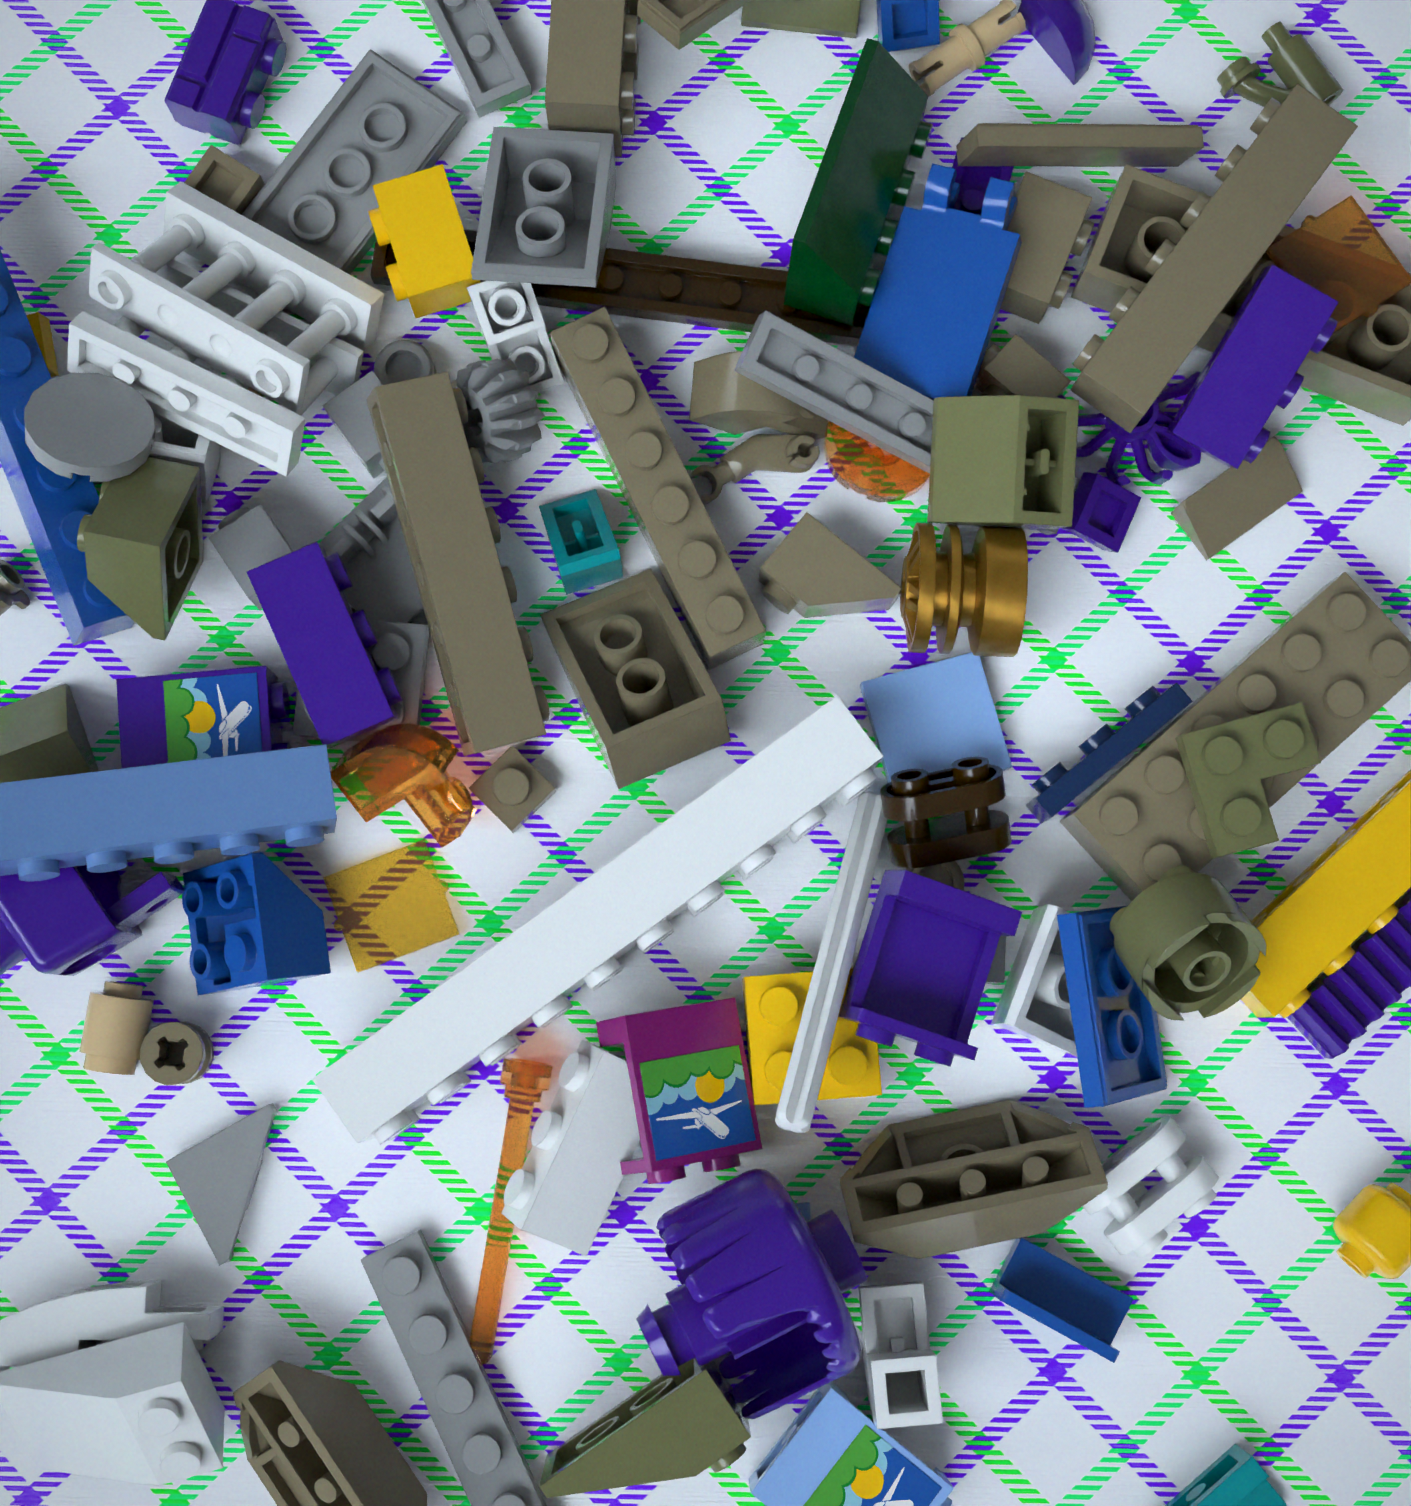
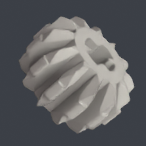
[451,359,545,463]

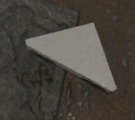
[166,1103,278,1266]

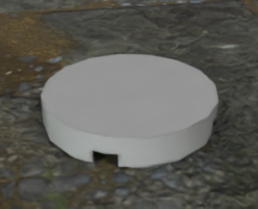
[24,373,155,482]

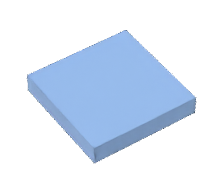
[860,652,1012,783]

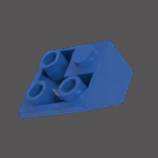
[182,852,331,996]

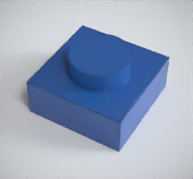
[876,0,940,52]

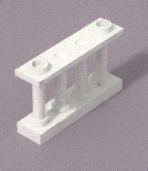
[89,181,384,413]
[67,259,364,477]

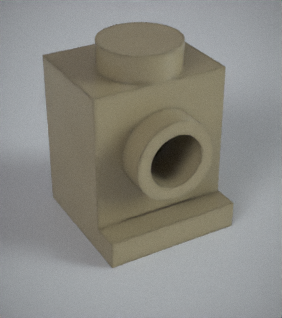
[976,334,1071,398]

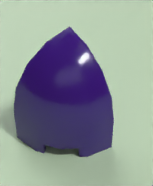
[1017,0,1096,85]

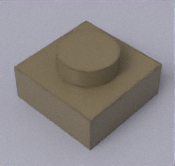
[184,145,265,215]
[469,745,557,834]

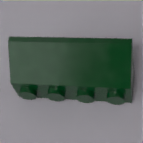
[783,38,933,326]

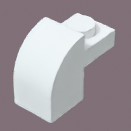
[858,1281,943,1429]

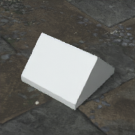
[991,904,1077,1057]

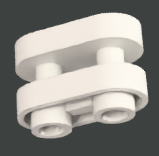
[1082,1116,1219,1257]

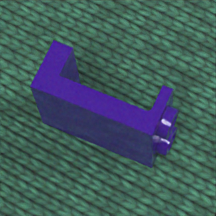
[838,870,1022,1067]

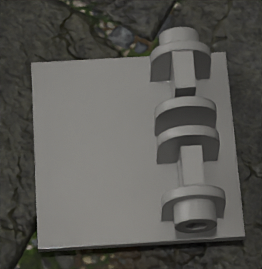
[319,477,423,623]

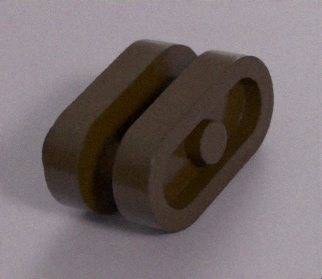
[880,757,1012,868]

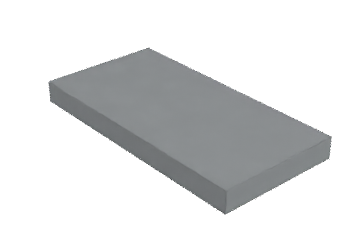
[242,49,467,275]

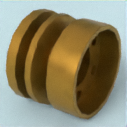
[900,523,1028,657]

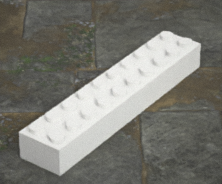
[312,695,884,1145]

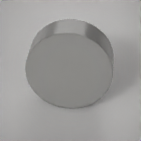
[374,340,436,385]

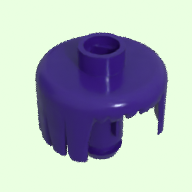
[636,1168,867,1419]

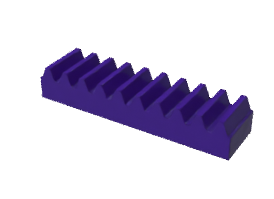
[1286,889,1411,1059]

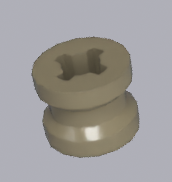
[140,1022,214,1085]

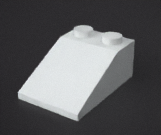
[0,1322,225,1486]

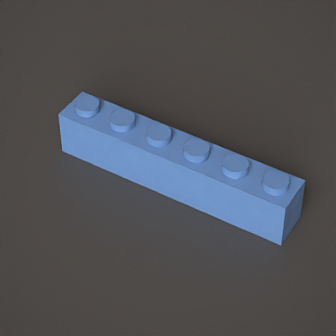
[0,744,337,882]

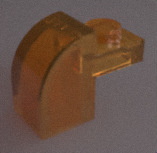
[330,723,477,847]

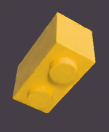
[368,164,480,318]

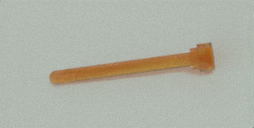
[469,1057,553,1365]

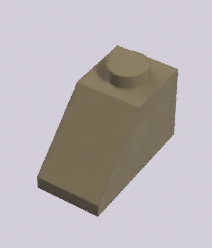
[758,512,902,618]

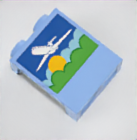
[748,1382,954,1506]

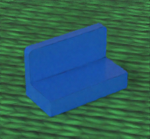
[989,1238,1133,1363]

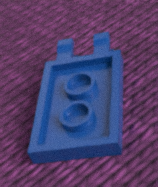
[854,163,1022,400]

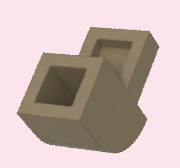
[689,351,828,440]

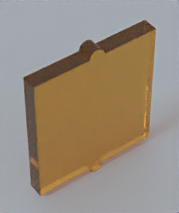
[1266,195,1411,335]

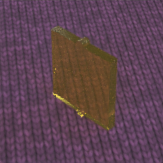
[323,839,460,973]

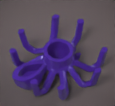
[1057,371,1201,486]

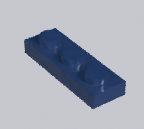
[1026,683,1193,824]

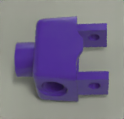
[0,865,185,976]

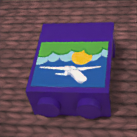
[116,666,291,768]

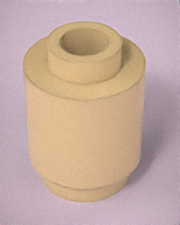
[79,981,154,1075]

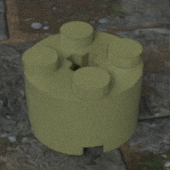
[1110,865,1266,1021]

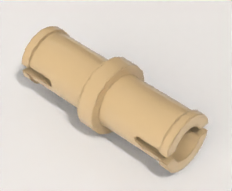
[908,0,1026,97]

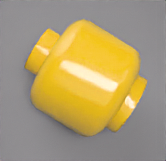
[1333,1182,1411,1279]

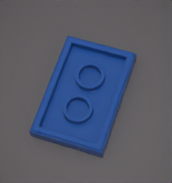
[1057,905,1167,1108]

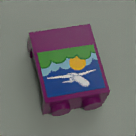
[596,997,763,1184]

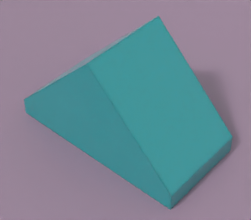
[539,489,623,595]

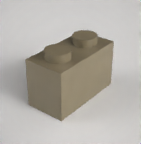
[1000,171,1094,324]

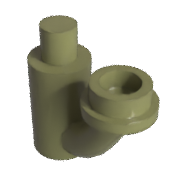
[1217,21,1344,107]

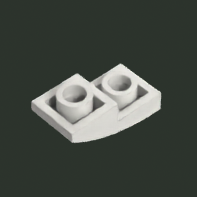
[467,281,564,392]

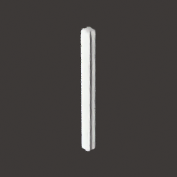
[775,791,888,1133]

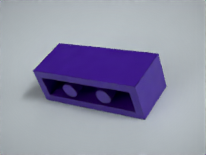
[1166,264,1339,469]
[247,542,403,748]

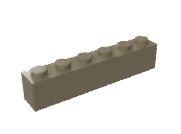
[1070,84,1358,433]
[550,307,766,670]
[366,371,550,756]

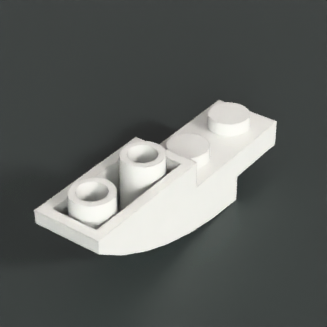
[0,1280,224,1371]

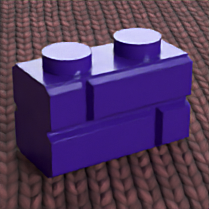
[164,0,287,145]

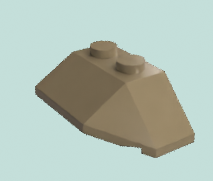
[840,1100,1108,1259]
[233,1360,427,1506]

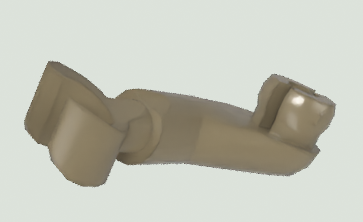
[689,434,820,505]

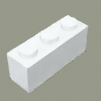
[501,1039,640,1257]

